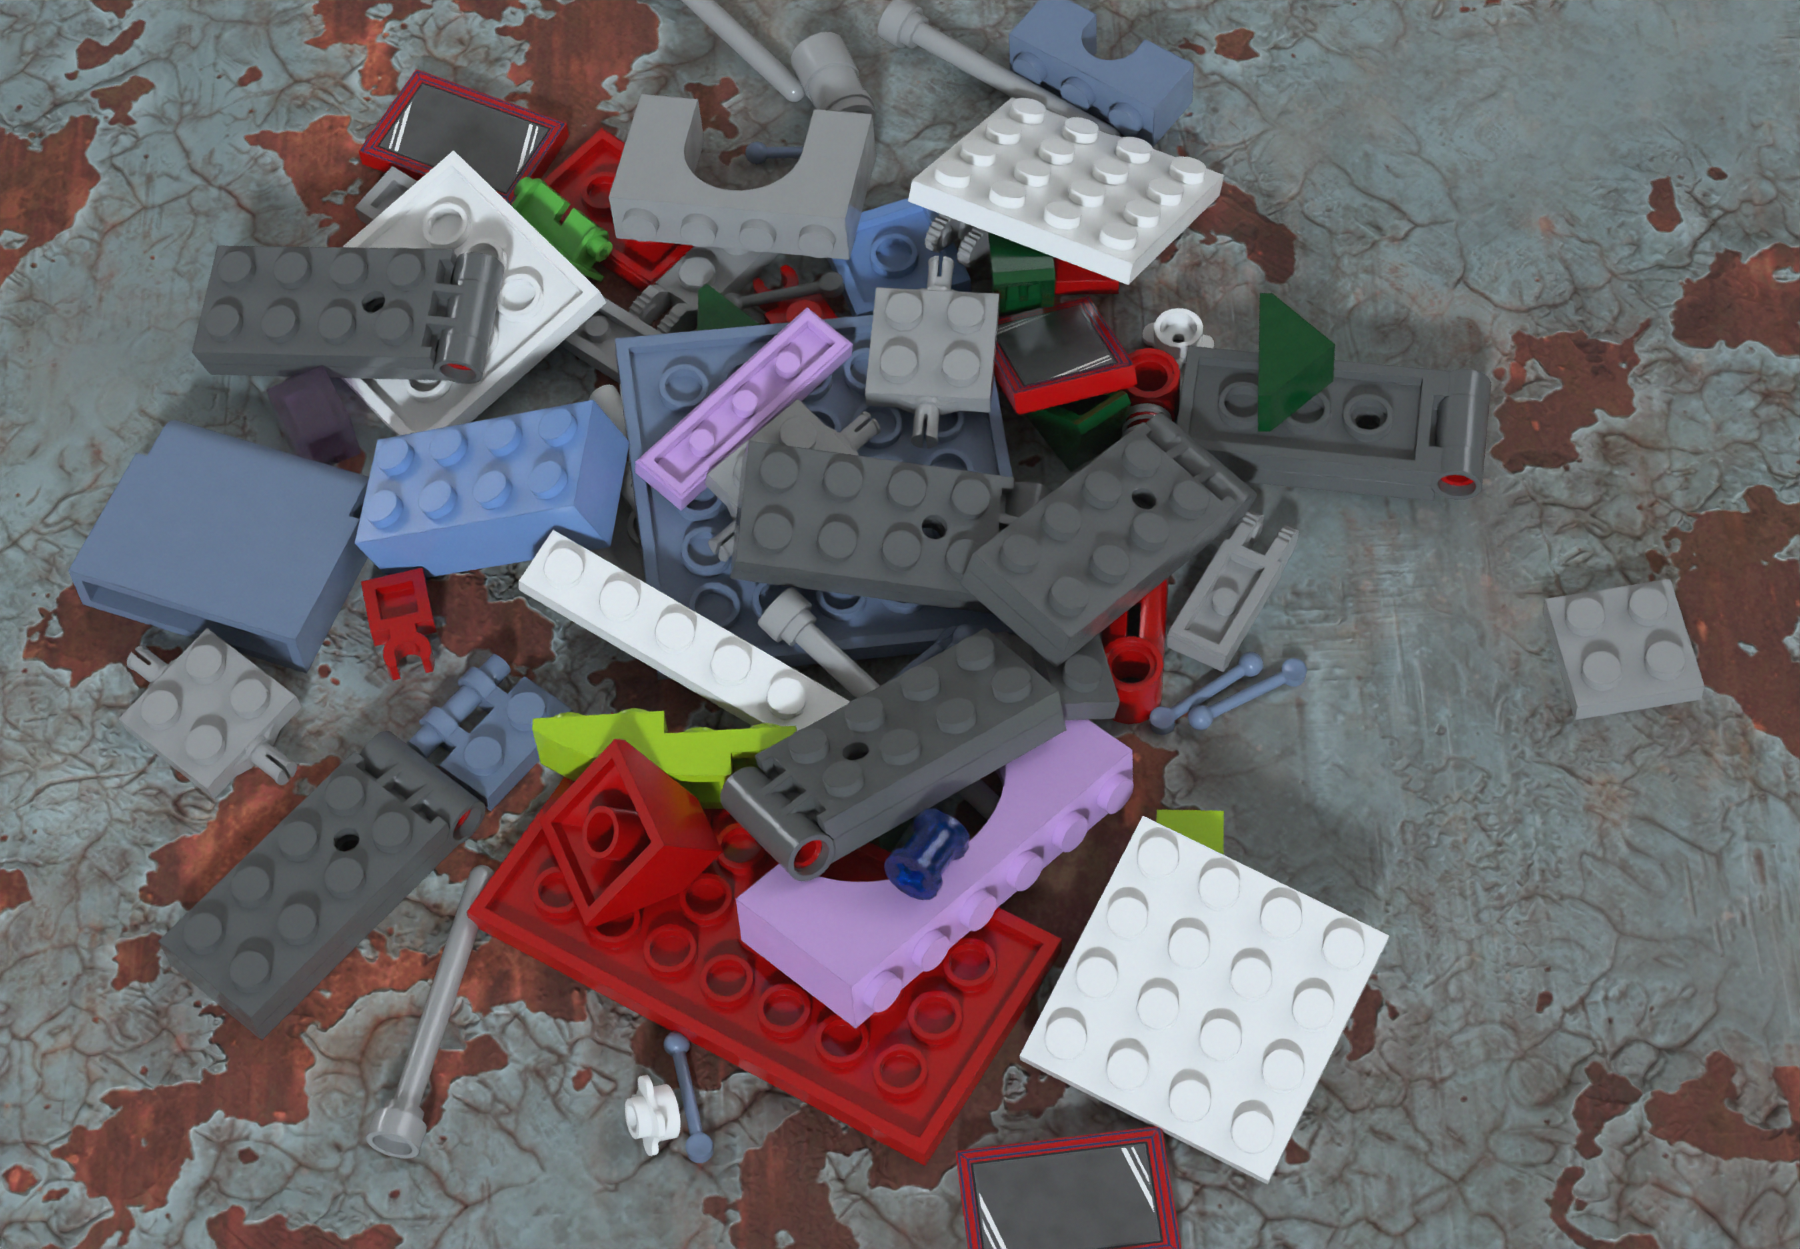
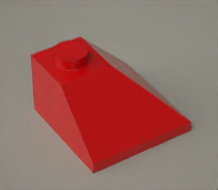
[539,739,722,927]

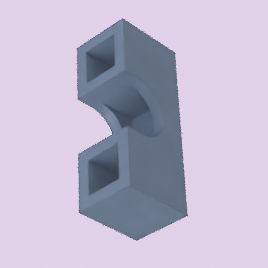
[1009,0,1194,147]

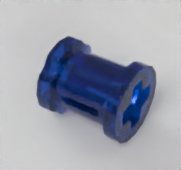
[884,809,970,900]

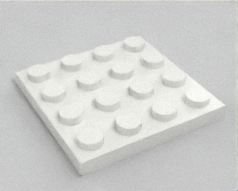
[908,97,1224,285]
[341,150,606,436]
[1020,816,1389,1185]

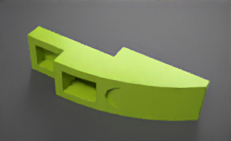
[532,708,797,809]

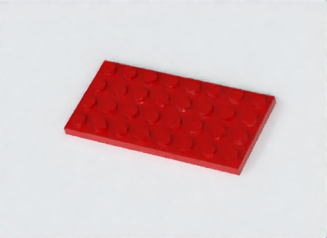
[466,712,1062,1166]

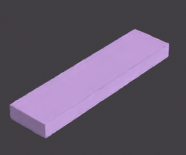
[635,307,853,511]

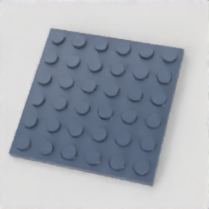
[615,315,1015,680]

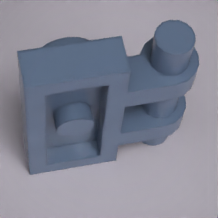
[407,654,573,811]

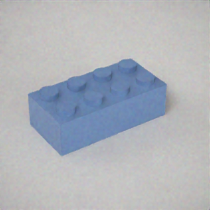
[355,400,630,578]

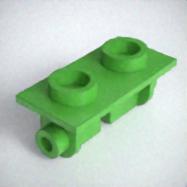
[511,177,613,281]

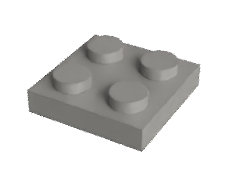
[1543,579,1705,720]

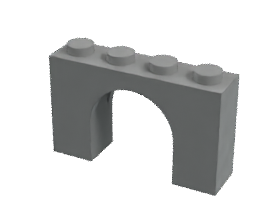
[609,94,876,260]

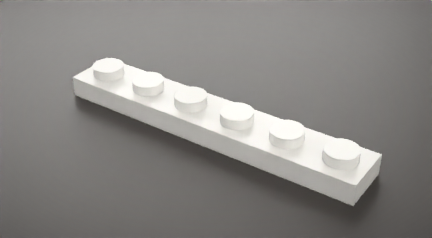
[519,530,850,731]

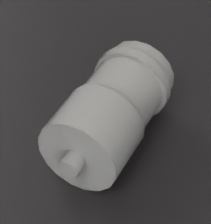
[791,32,876,124]

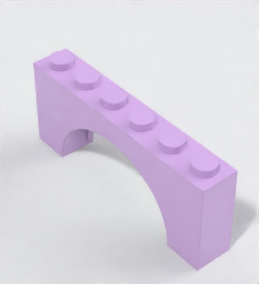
[736,720,1134,1029]

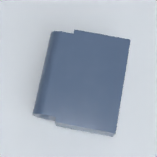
[68,420,369,673]

